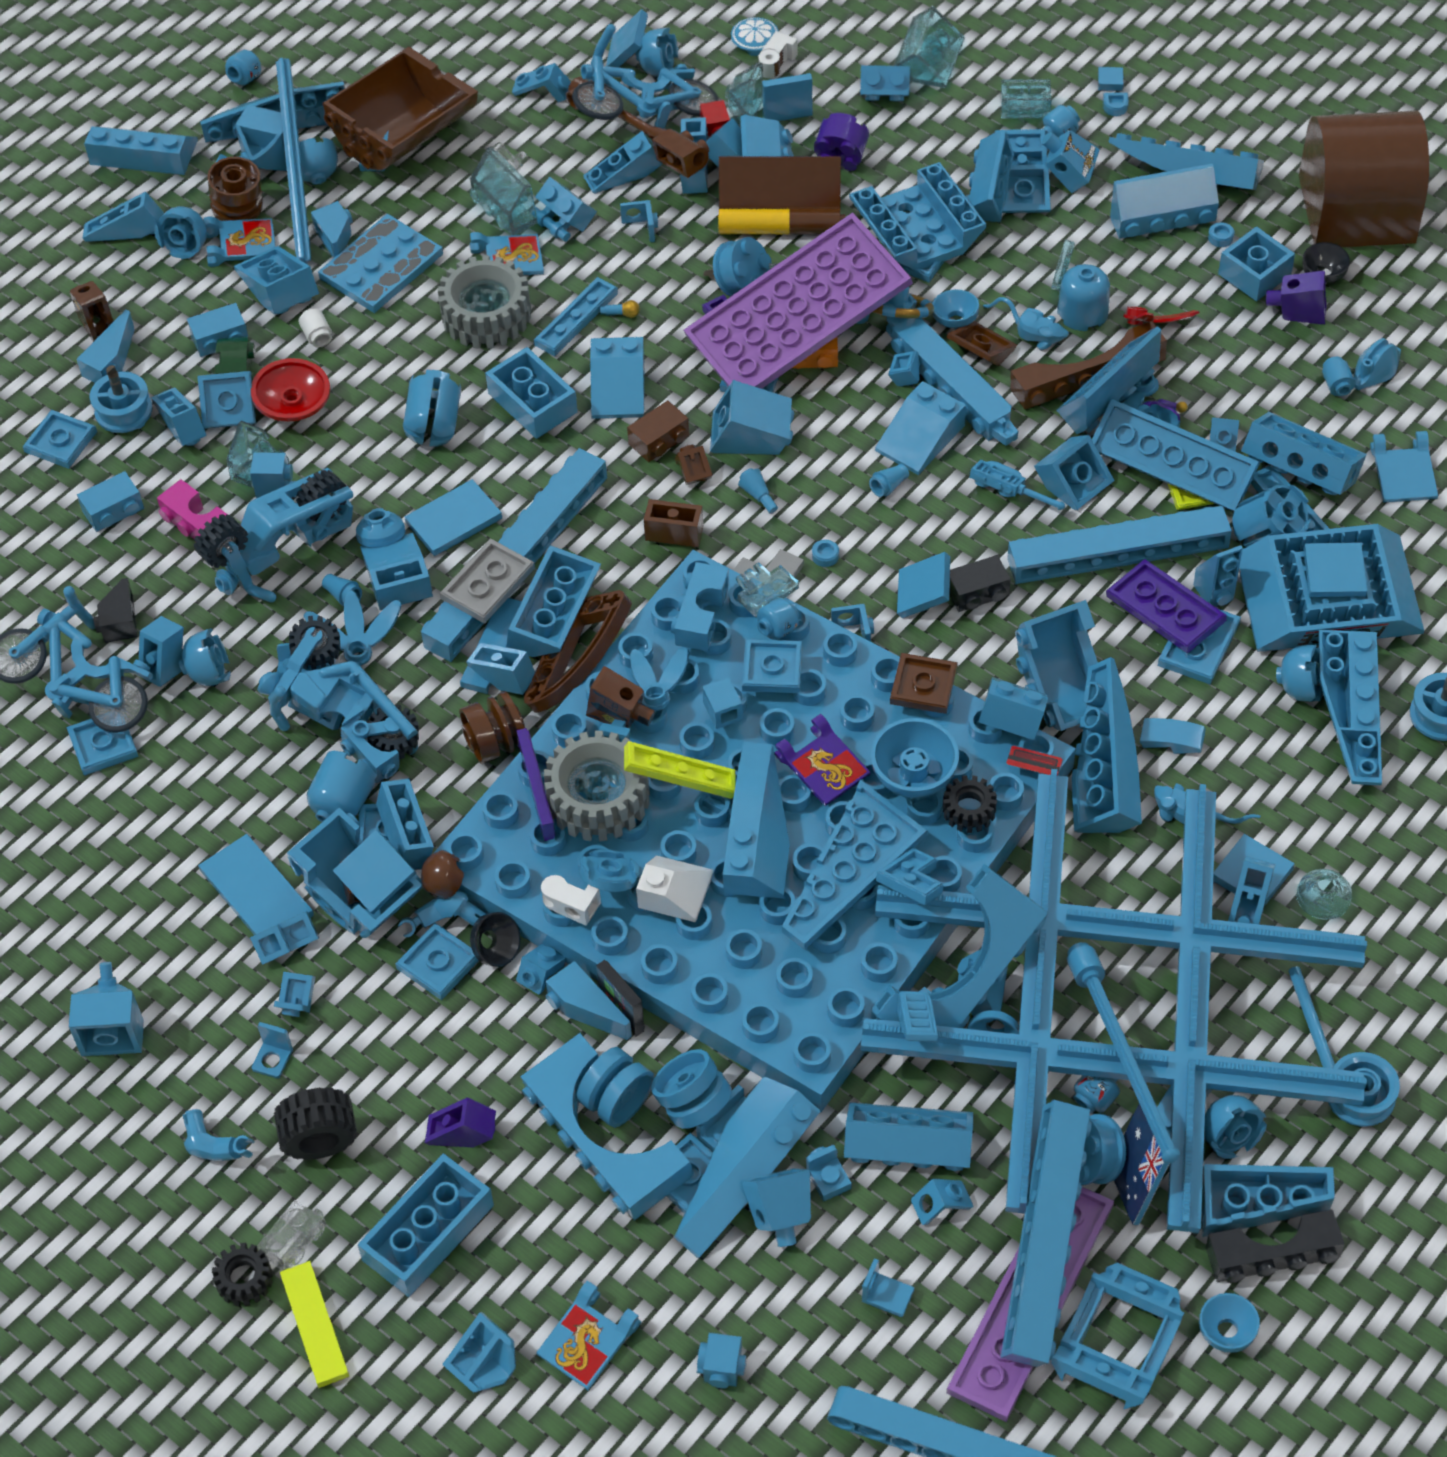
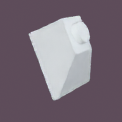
[636,856,714,922]

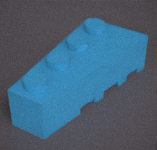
[1201,1164,1335,1238]

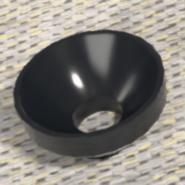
[1302,242,1350,283]
[470,912,521,967]

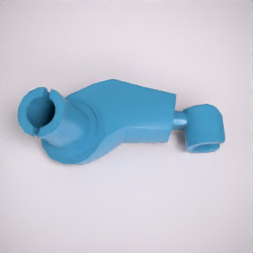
[398,891,486,937]
[183,1109,255,1161]

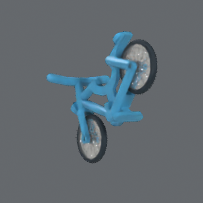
[572,24,719,128]
[0,586,153,733]

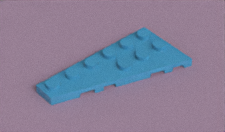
[782,780,927,950]

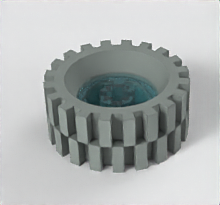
[438,256,531,349]
[544,731,650,841]

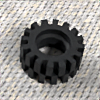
[943,775,997,833]
[212,1243,273,1306]

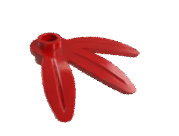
[1123,306,1200,325]

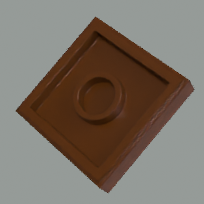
[890,653,958,714]

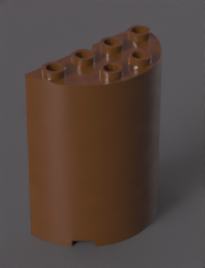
[323,47,478,170]

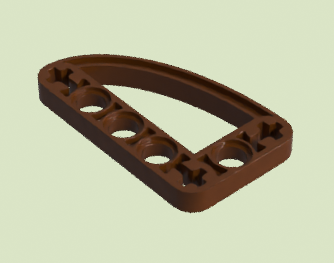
[524,590,632,713]

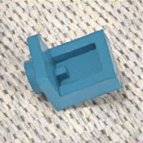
[516,944,566,994]
[274,972,315,1017]

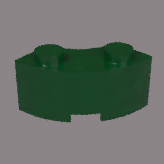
[215,337,256,381]

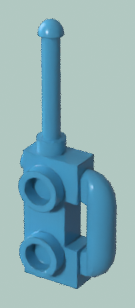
[969,460,1065,510]

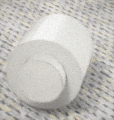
[299,309,332,348]

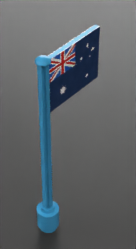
[1067,942,1180,1225]

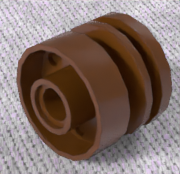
[207,157,263,221]
[459,691,525,765]

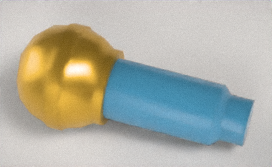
[600,300,640,318]

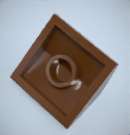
[947,321,1017,367]

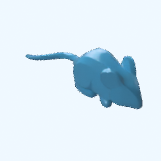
[983,297,1069,350]
[1154,783,1261,824]

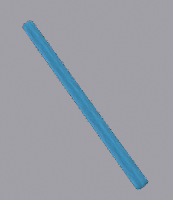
[276,58,311,264]

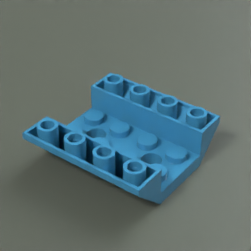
[849,162,986,270]

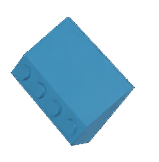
[1056,326,1161,434]

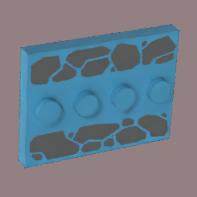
[318,214,443,313]

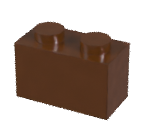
[627,400,689,463]
[643,499,704,547]

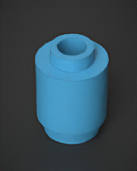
[1322,356,1356,396]

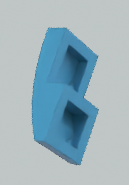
[1140,718,1206,754]
[250,911,319,965]

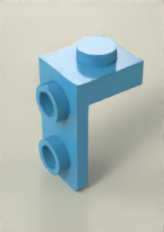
[512,63,571,102]

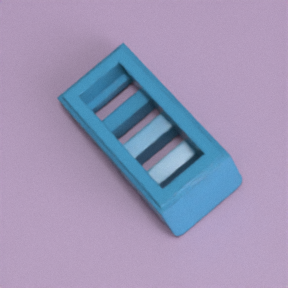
[897,991,938,1042]

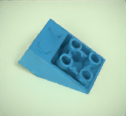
[360,533,433,610]

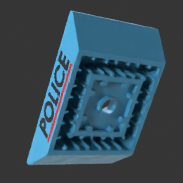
[1239,524,1424,652]

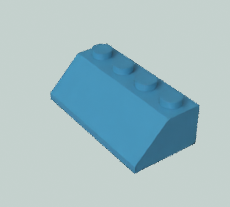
[84,126,198,175]
[1110,163,1219,239]
[506,545,601,657]
[844,1102,973,1171]

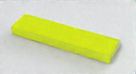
[624,741,736,799]
[280,1261,350,1388]

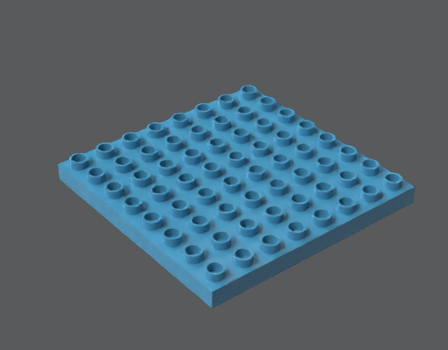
[434,550,1076,1112]

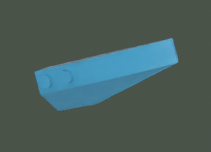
[1072,657,1142,833]
[723,742,790,899]
[674,1076,821,1258]

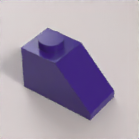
[425,1097,496,1148]

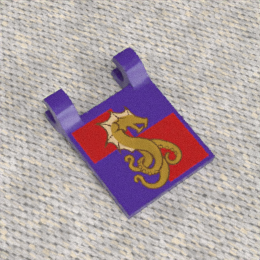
[774,714,871,806]

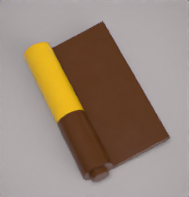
[718,156,845,234]

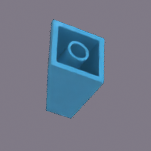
[710,380,794,455]

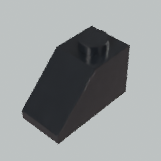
[94,578,138,643]

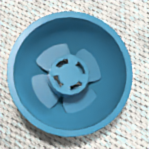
[871,718,959,798]

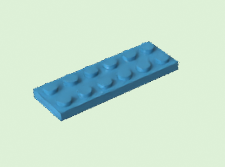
[1092,399,1260,512]

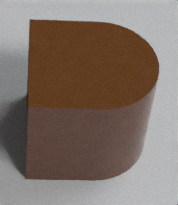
[1299,110,1429,247]

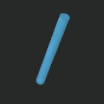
[1288,966,1335,1069]

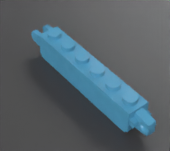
[886,316,1018,446]

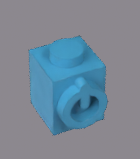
[697,1333,746,1388]

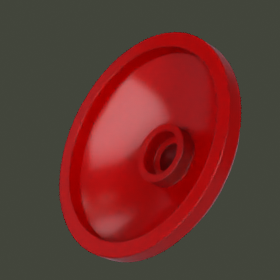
[251,358,330,422]

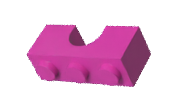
[157,479,227,543]

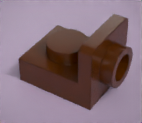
[675,445,713,485]

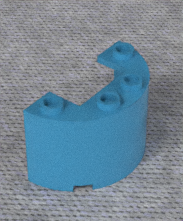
[1015,600,1098,731]
[287,808,423,938]

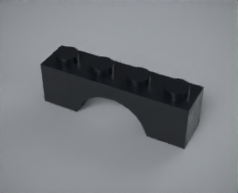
[1205,1209,1345,1283]

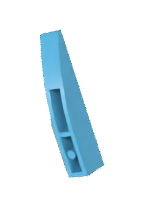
[201,82,345,143]
[1109,133,1264,190]
[1319,630,1382,785]

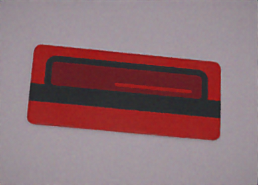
[1006,746,1063,776]

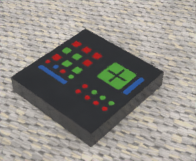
[596,960,645,1037]

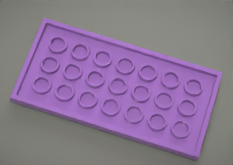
[683,212,913,389]

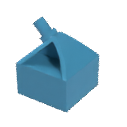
[235,105,287,171]
[69,962,144,1056]

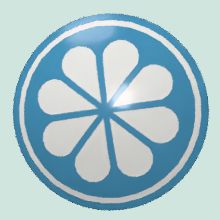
[731,17,779,56]

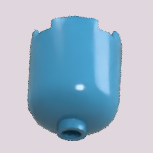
[1057,264,1110,331]
[306,750,377,822]

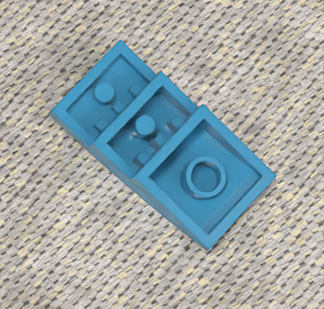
[995,129,1050,213]

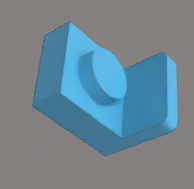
[806,1145,852,1202]

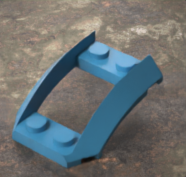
[1051,1263,1184,1410]

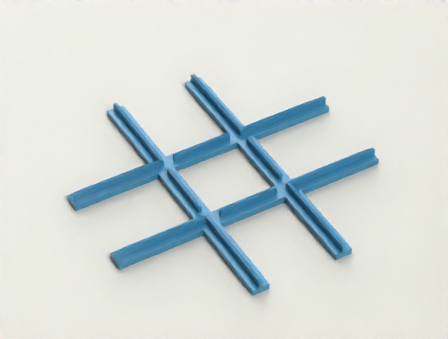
[860,769,1367,1233]

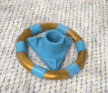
[873,287,934,319]

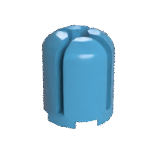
[403,370,461,447]
[1232,484,1311,547]

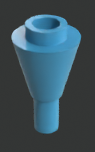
[738,468,778,514]

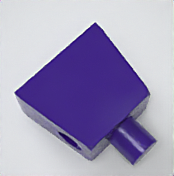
[1266,271,1327,324]

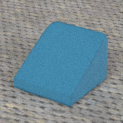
[888,351,919,386]

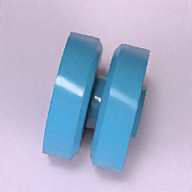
[577,1047,654,1128]
[651,1049,732,1129]

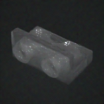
[257,1200,326,1270]

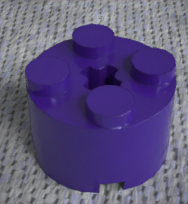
[814,113,869,171]

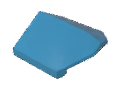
[442,1312,516,1393]

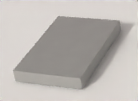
[440,538,535,624]

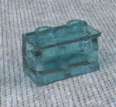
[1000,79,1052,119]

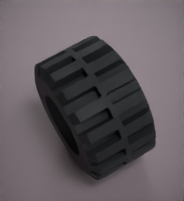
[274,1087,357,1160]

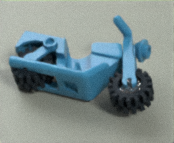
[194,468,354,602]
[257,616,419,783]

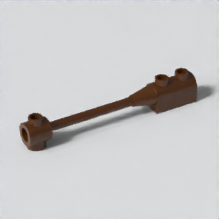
[566,76,709,178]

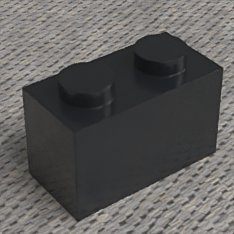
[949,555,1011,612]

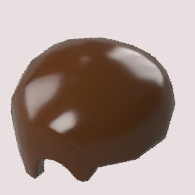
[421,850,464,899]

